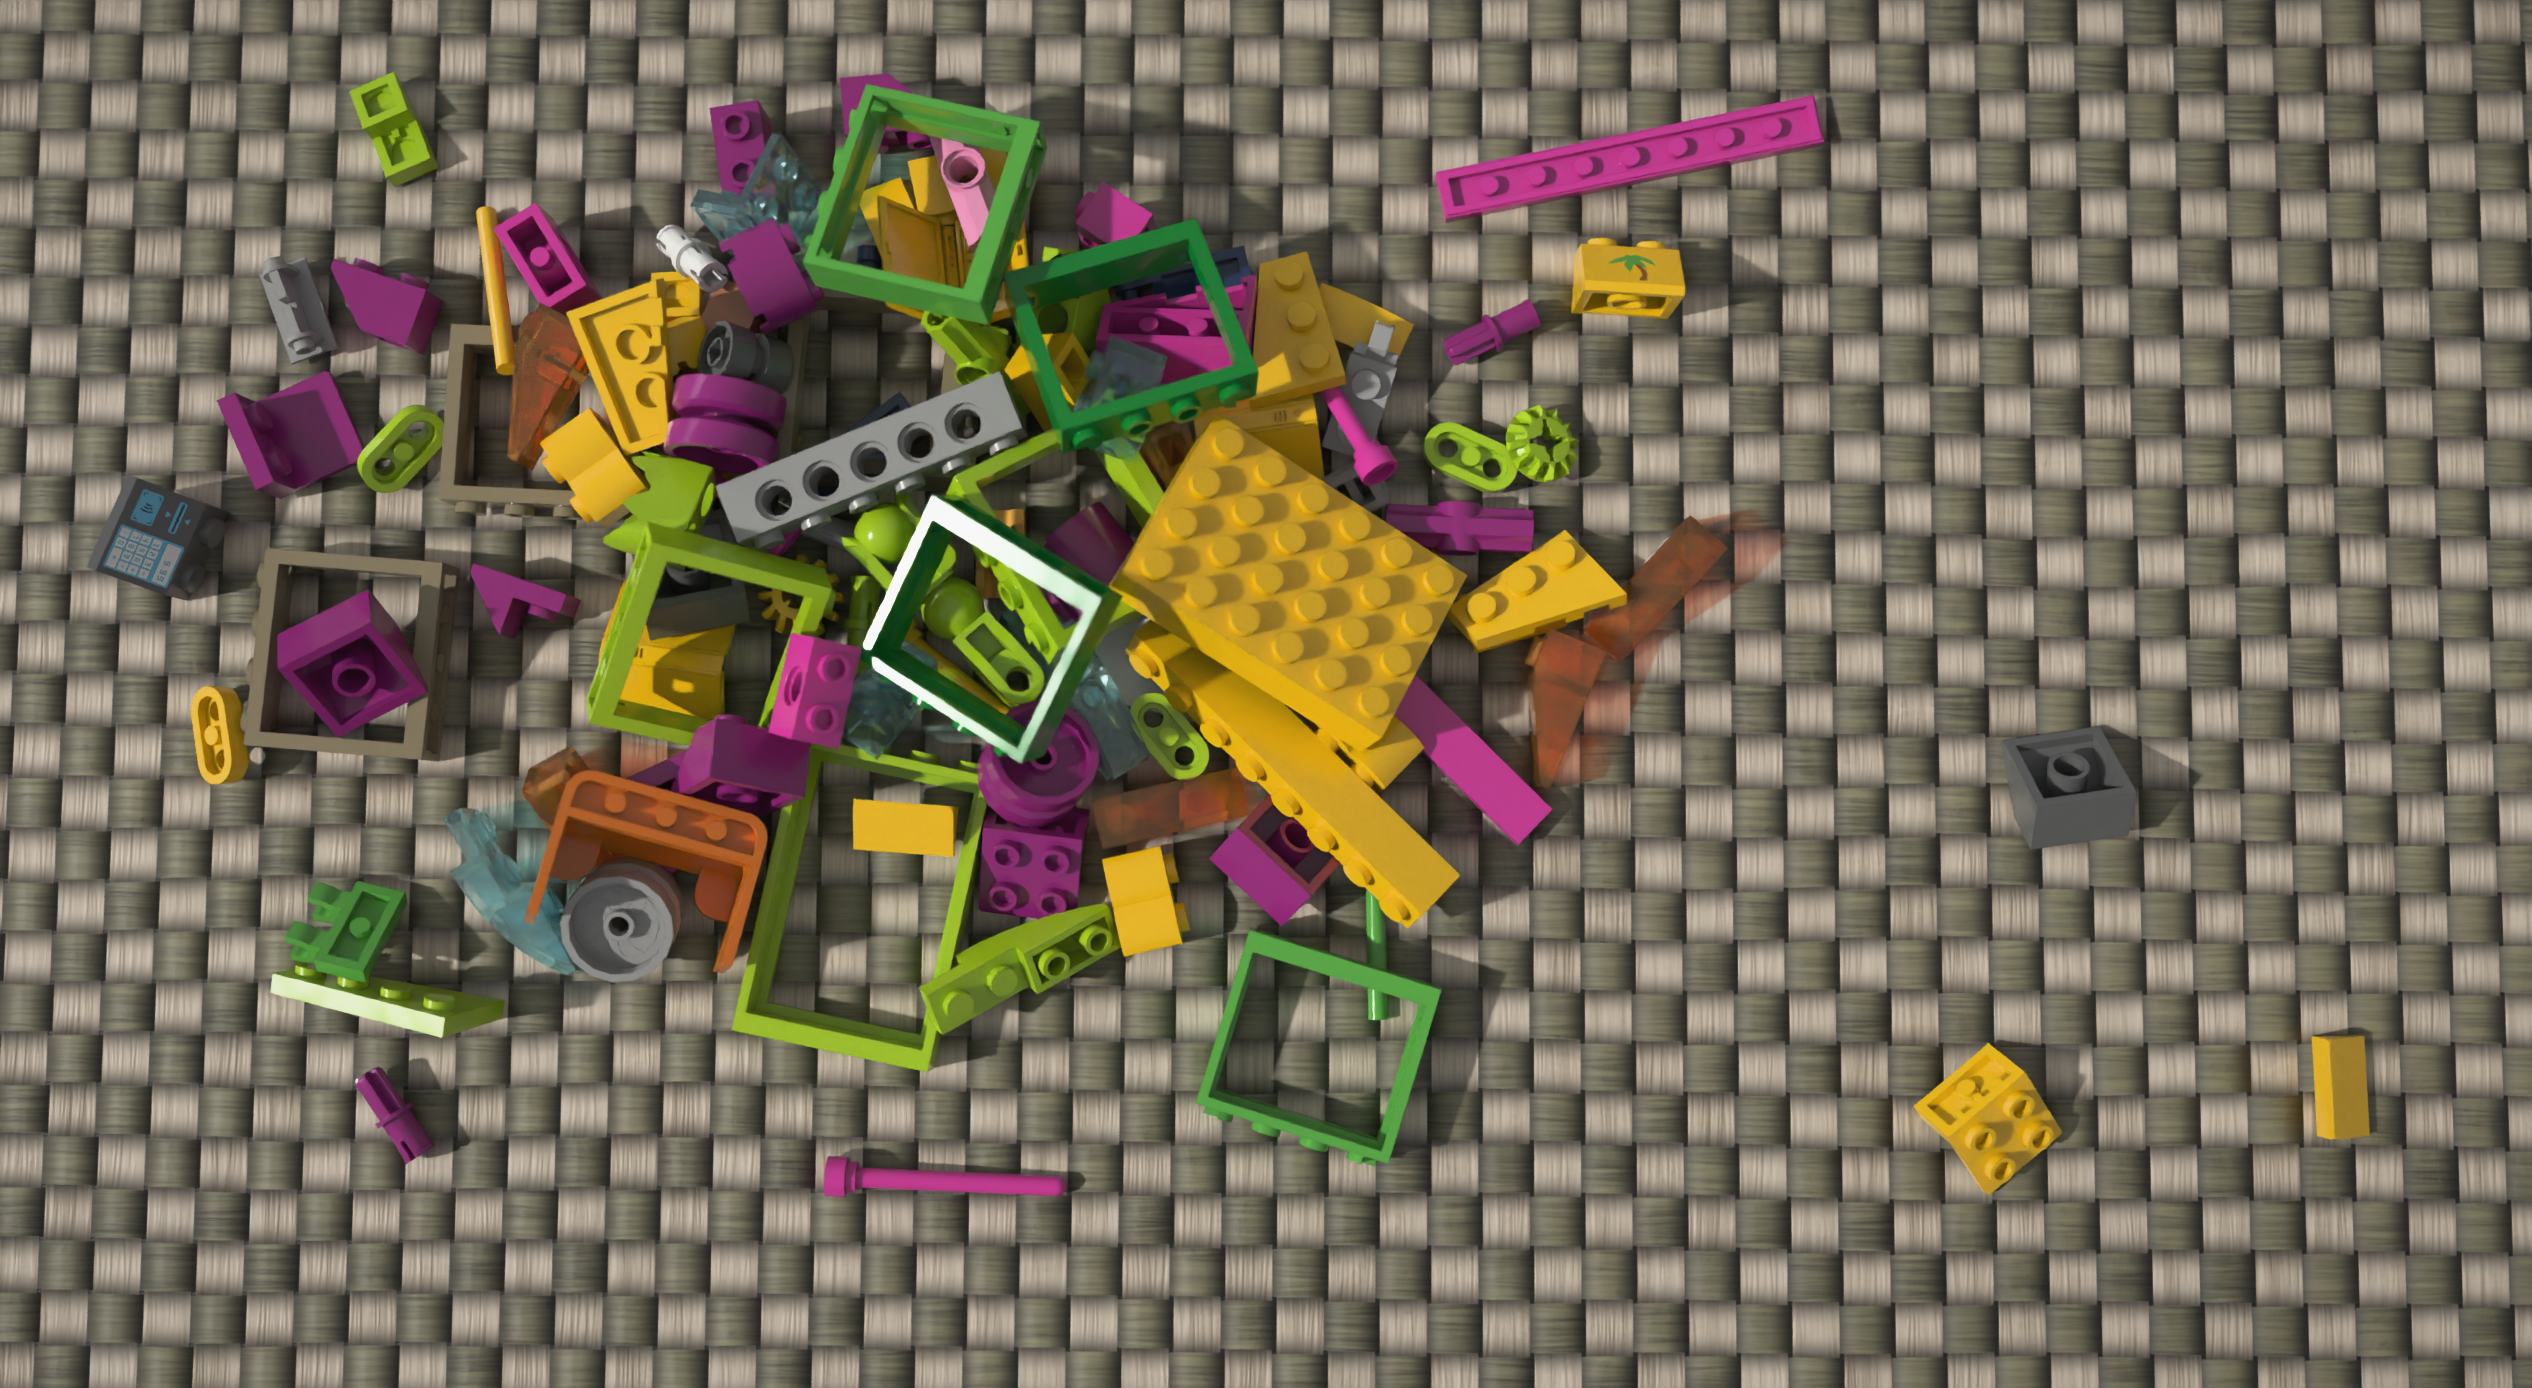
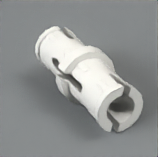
[656,224,728,292]

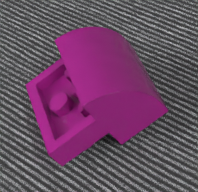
[1036,501,1135,627]

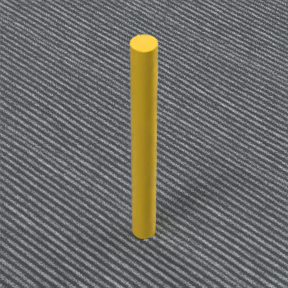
[476,206,517,375]

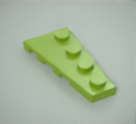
[270,962,505,1038]

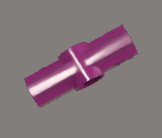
[1384,501,1534,556]

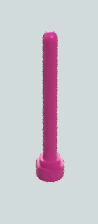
[1320,386,1398,486]
[824,1156,1067,1197]

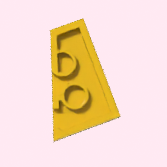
[566,278,675,456]

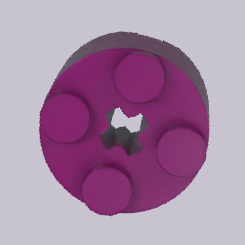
[718,217,824,335]

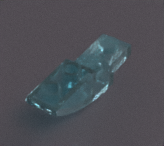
[999,606,1150,782]
[443,808,585,976]

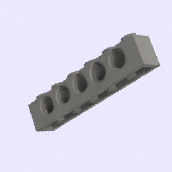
[715,371,1028,551]

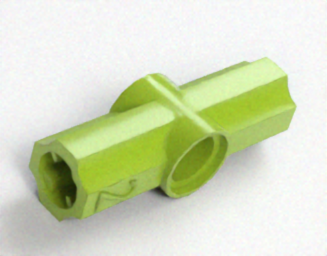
[921,311,1031,419]

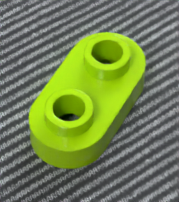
[357,405,444,493]
[1423,422,1518,494]
[1128,693,1209,781]

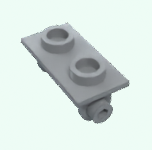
[259,257,339,365]

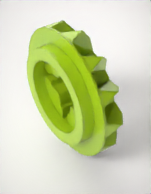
[1506,405,1580,483]

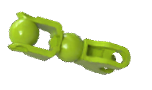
[842,492,1044,708]

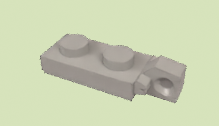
[1321,320,1399,456]

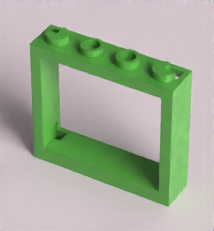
[803,84,1048,325]
[1196,927,1442,1166]

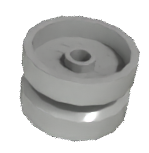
[560,857,685,982]

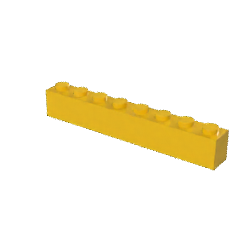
[1125,619,1460,929]

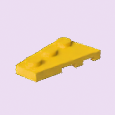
[1249,251,1346,410]
[1448,530,1627,651]

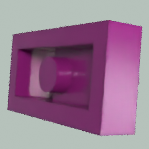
[470,563,581,639]

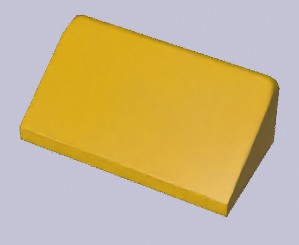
[853,799,958,857]
[2312,1035,2370,1140]

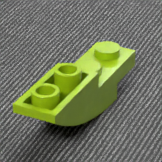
[919,903,1121,1035]

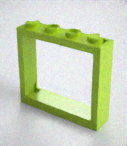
[946,402,1164,664]
[586,521,835,746]

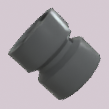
[697,321,793,394]

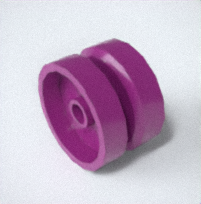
[664,374,787,475]
[977,701,1099,827]

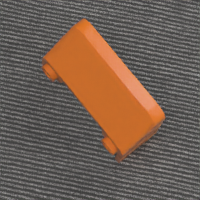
[523,770,768,974]

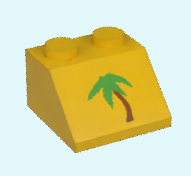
[1571,238,1685,319]

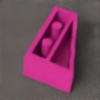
[1096,274,1258,384]

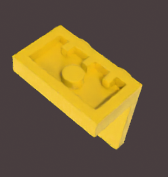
[1913,1043,2062,1195]

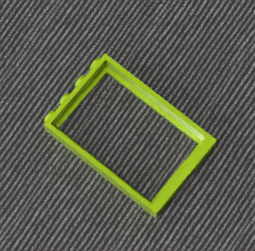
[732,735,990,1072]

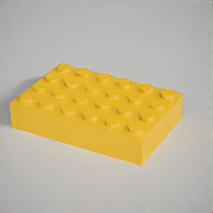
[1108,413,1467,752]

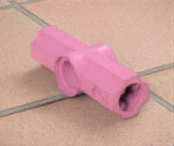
[929,136,995,254]

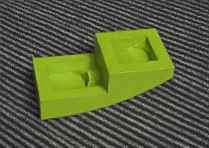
[349,72,439,187]

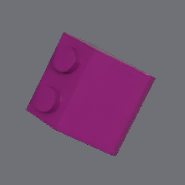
[278,589,428,737]
[671,715,811,817]
[1209,794,1340,926]

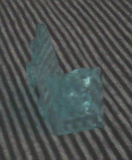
[690,134,821,259]

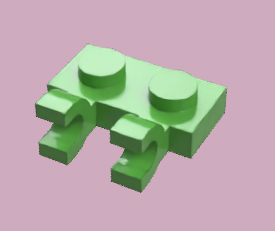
[285,881,408,982]

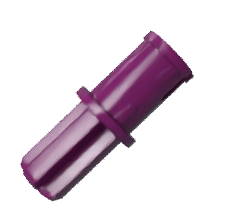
[1443,299,1541,365]
[356,1067,435,1164]

